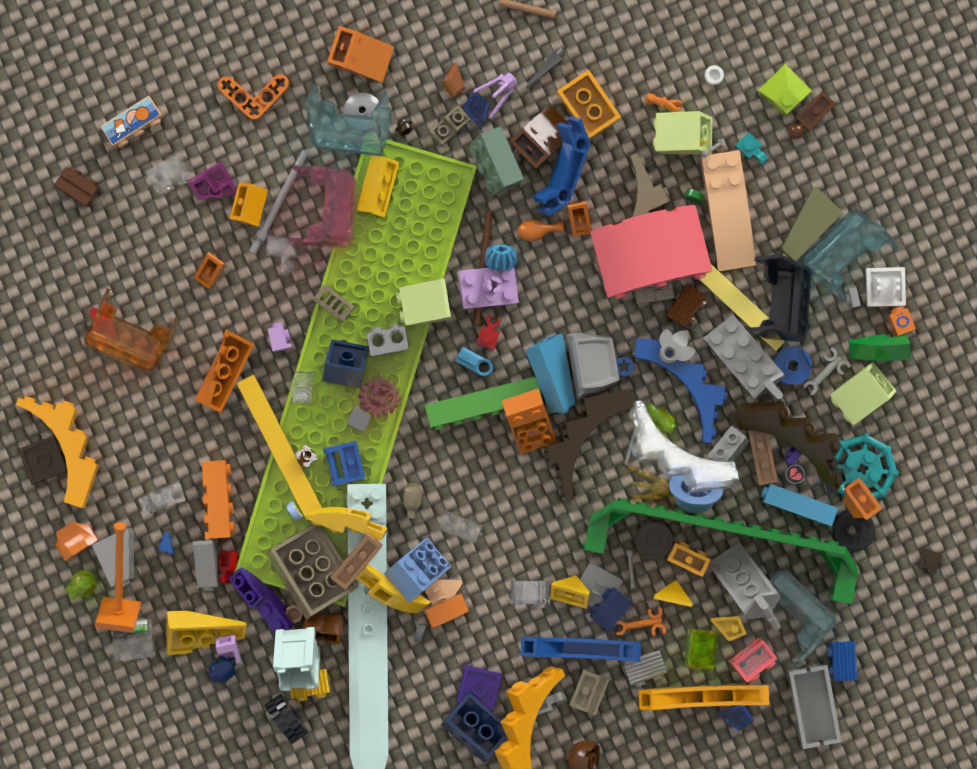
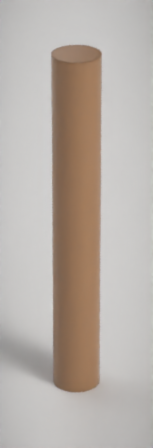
[499,0,556,19]

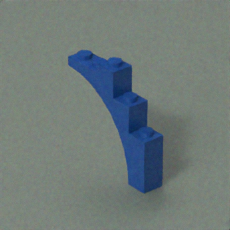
[634,338,728,444]

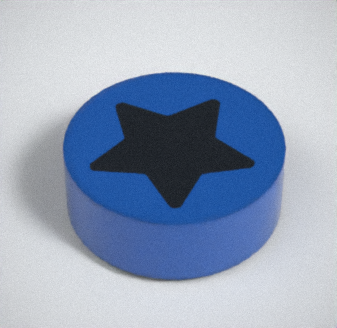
[616,357,634,377]

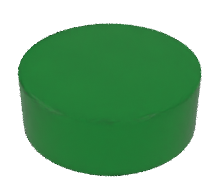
[684,189,704,203]

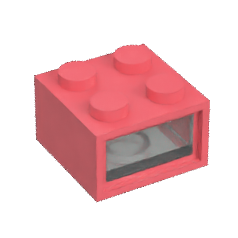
[729,637,777,682]

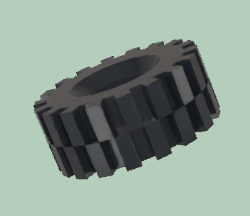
[264,693,309,744]

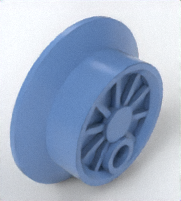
[669,470,723,513]

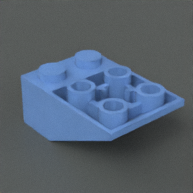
[384,538,452,603]

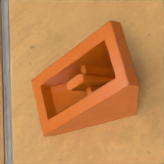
[567,202,591,237]
[194,252,227,289]

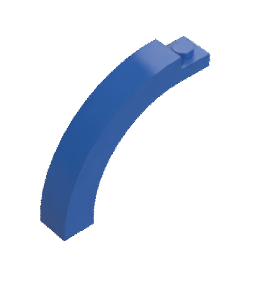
[520,636,641,662]

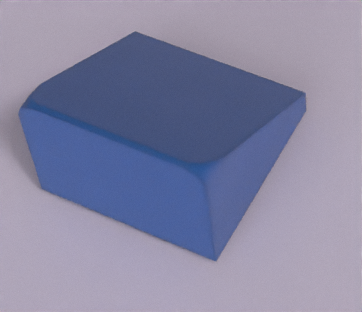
[159,532,175,554]

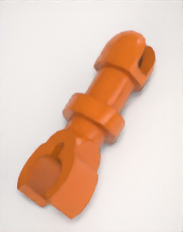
[645,93,682,112]

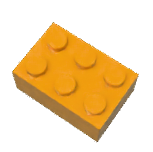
[556,70,621,140]

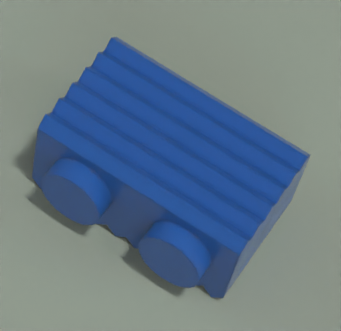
[827,641,857,681]

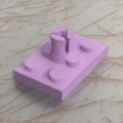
[457,268,519,310]

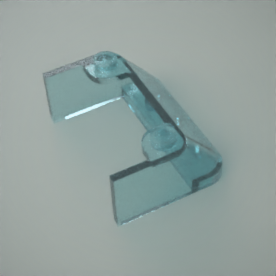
[305,84,391,156]
[802,210,899,301]
[739,571,836,665]

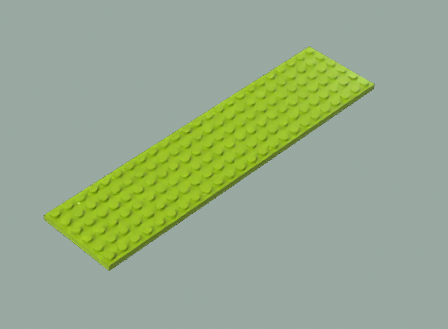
[235,134,477,607]

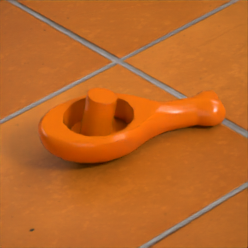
[517,220,565,242]

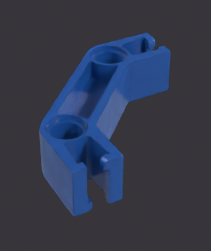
[533,116,590,216]

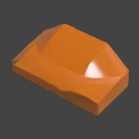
[842,477,883,520]
[55,521,98,561]

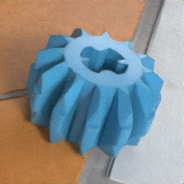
[485,244,517,272]

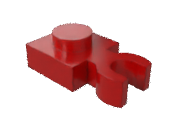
[476,315,501,350]

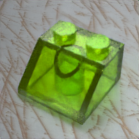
[684,628,718,670]

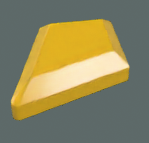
[710,616,746,641]

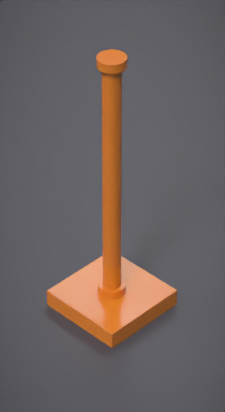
[95,522,141,633]

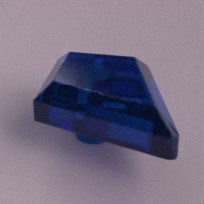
[463,92,490,130]
[716,705,755,731]

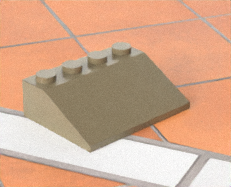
[266,524,359,620]

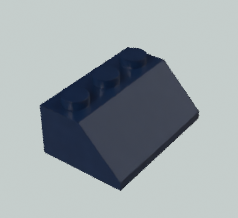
[440,692,507,763]

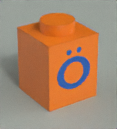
[887,306,916,337]

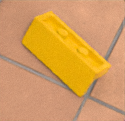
[357,155,400,218]

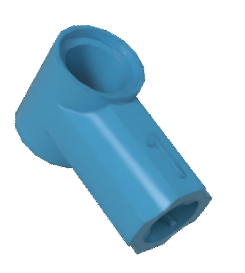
[456,347,494,377]

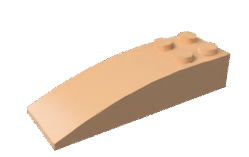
[700,150,756,271]

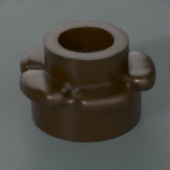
[395,119,414,136]

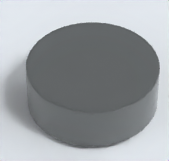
[414,623,427,644]

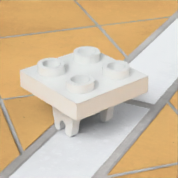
[865,267,906,307]

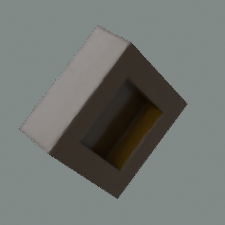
[917,548,943,573]

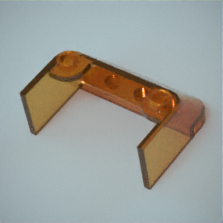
[84,288,178,371]

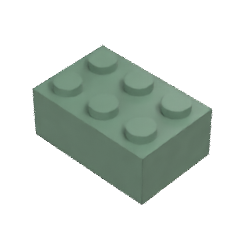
[470,126,524,196]

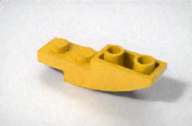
[307,507,387,541]
[355,564,430,614]

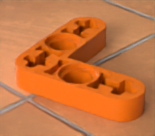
[218,74,289,121]

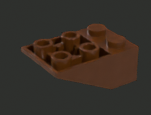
[509,105,572,172]

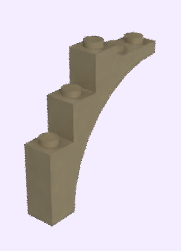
[594,153,670,277]

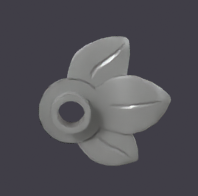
[659,329,696,363]

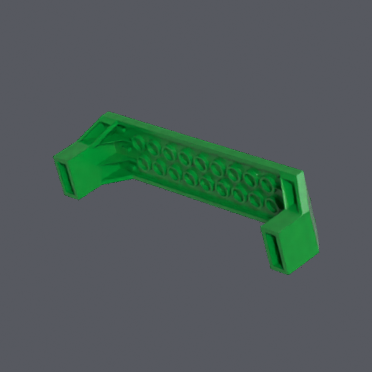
[583,498,858,604]

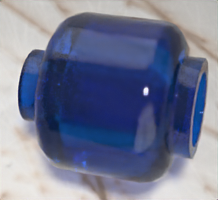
[207,655,236,684]

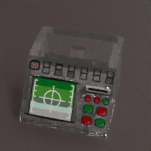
[113,617,156,662]

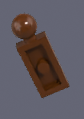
[788,91,836,139]

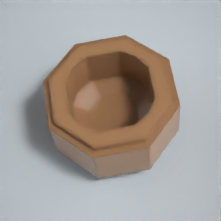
[285,604,304,624]

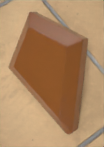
[442,62,465,98]

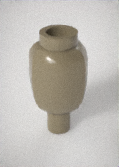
[403,483,422,518]

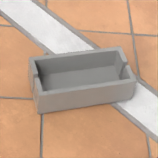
[787,664,842,749]

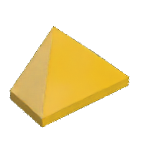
[550,575,590,609]
[653,580,693,607]

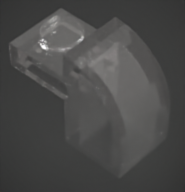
[266,236,298,277]
[138,483,186,516]

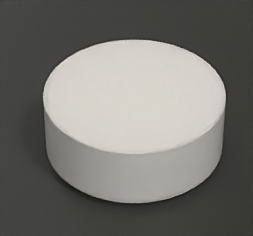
[704,66,724,86]

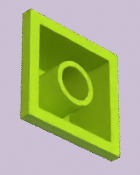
[758,64,812,118]

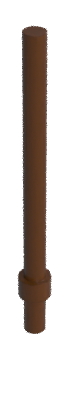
[473,211,493,326]

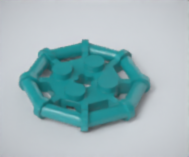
[835,433,899,499]

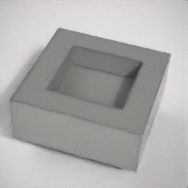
[845,287,861,309]

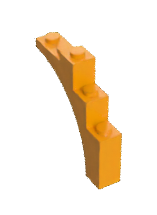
[16,396,100,509]
[494,666,565,769]
[639,684,770,710]

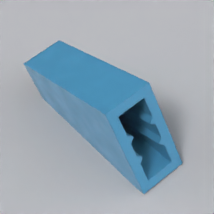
[525,333,575,415]
[761,484,838,526]

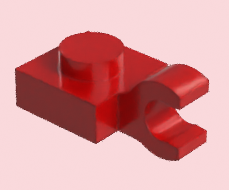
[218,550,238,584]

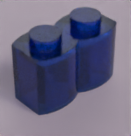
[589,587,633,632]

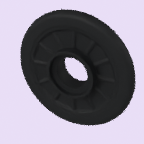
[833,510,875,551]

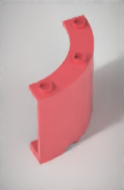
[590,205,713,300]

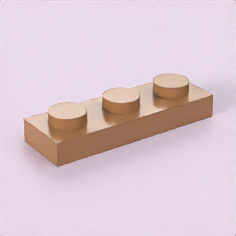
[747,430,778,486]
[331,533,383,590]

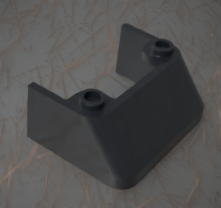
[749,254,811,342]

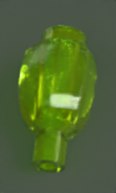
[646,403,677,434]

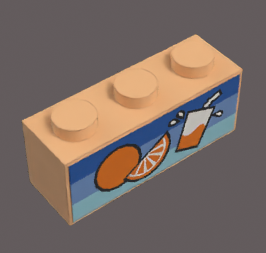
[100,96,163,148]

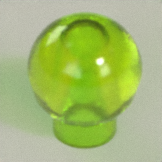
[65,570,97,600]

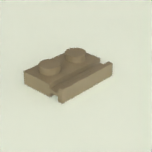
[569,669,609,716]

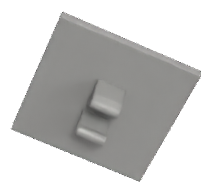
[580,562,623,614]

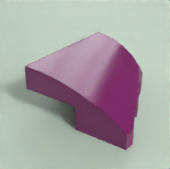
[189,161,237,200]

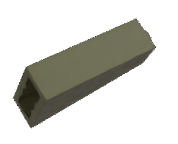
[780,186,843,261]

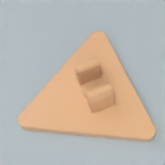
[425,579,462,605]

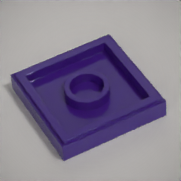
[457,665,503,712]

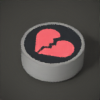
[785,465,805,484]

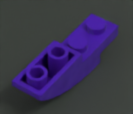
[229,567,294,634]

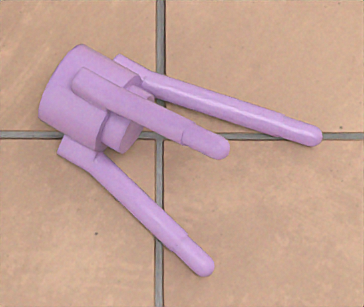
[473,72,518,119]

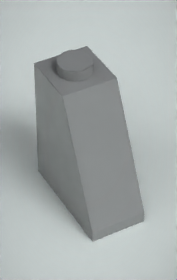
[193,540,219,591]

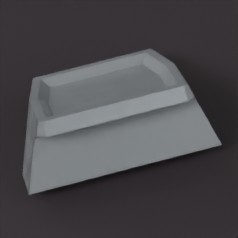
[566,332,619,399]

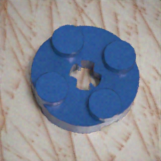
[773,347,812,385]

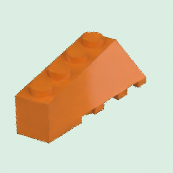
[195,329,254,413]
[202,460,235,539]

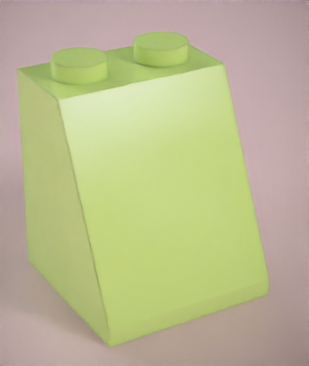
[653,111,713,155]
[396,278,451,327]
[830,361,896,426]

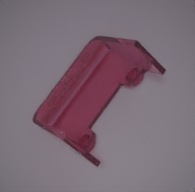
[288,166,356,248]

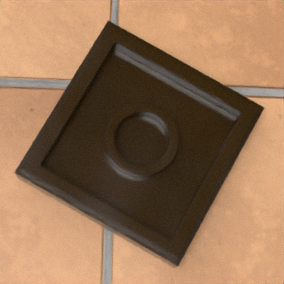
[18,435,68,485]

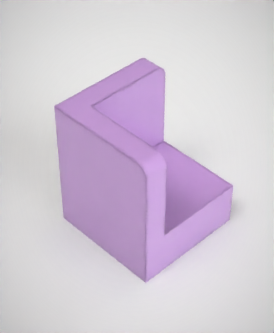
[216,634,240,663]

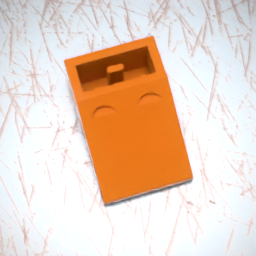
[327,26,394,83]
[502,389,557,454]

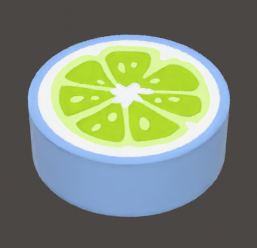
[287,501,304,521]

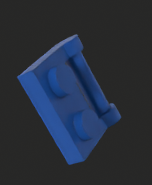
[323,441,365,486]

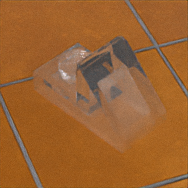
[291,371,314,403]

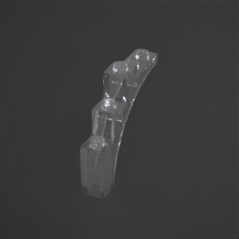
[630,401,739,492]

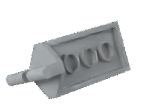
[703,314,784,402]
[709,542,781,630]

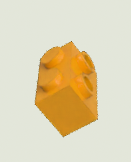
[230,182,268,227]
[666,541,711,577]

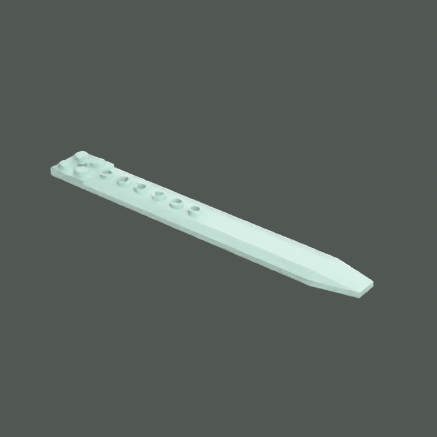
[347,484,388,769]

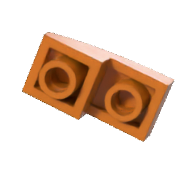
[424,594,469,628]

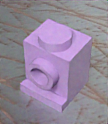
[268,322,293,352]

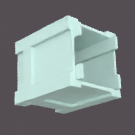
[273,627,320,691]

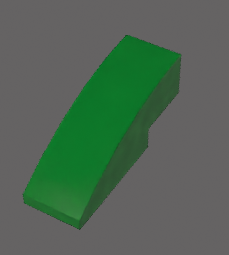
[848,334,911,361]

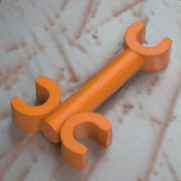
[614,607,666,636]

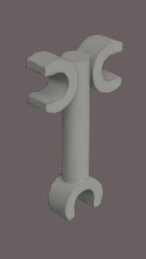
[803,347,851,395]

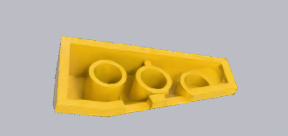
[166,611,247,655]

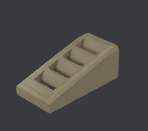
[313,284,355,322]

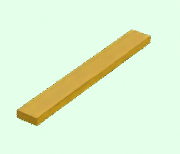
[237,374,322,520]

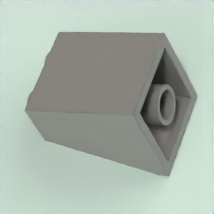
[92,528,134,587]

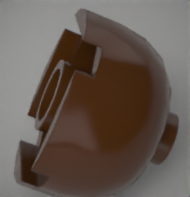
[566,740,600,769]

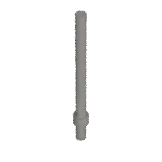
[249,150,309,254]

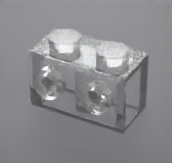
[145,153,191,194]

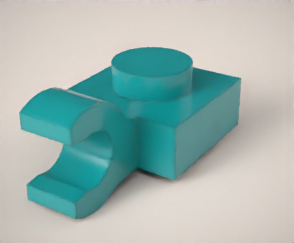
[735,132,768,165]

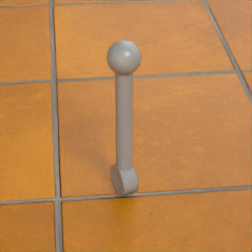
[701,139,725,158]
[626,549,635,589]

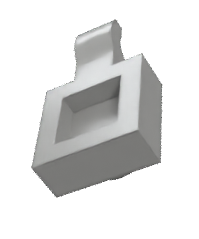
[537,691,564,715]

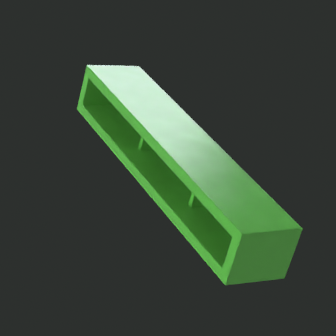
[425,377,542,431]

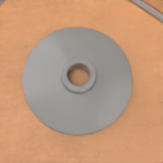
[344,92,382,131]

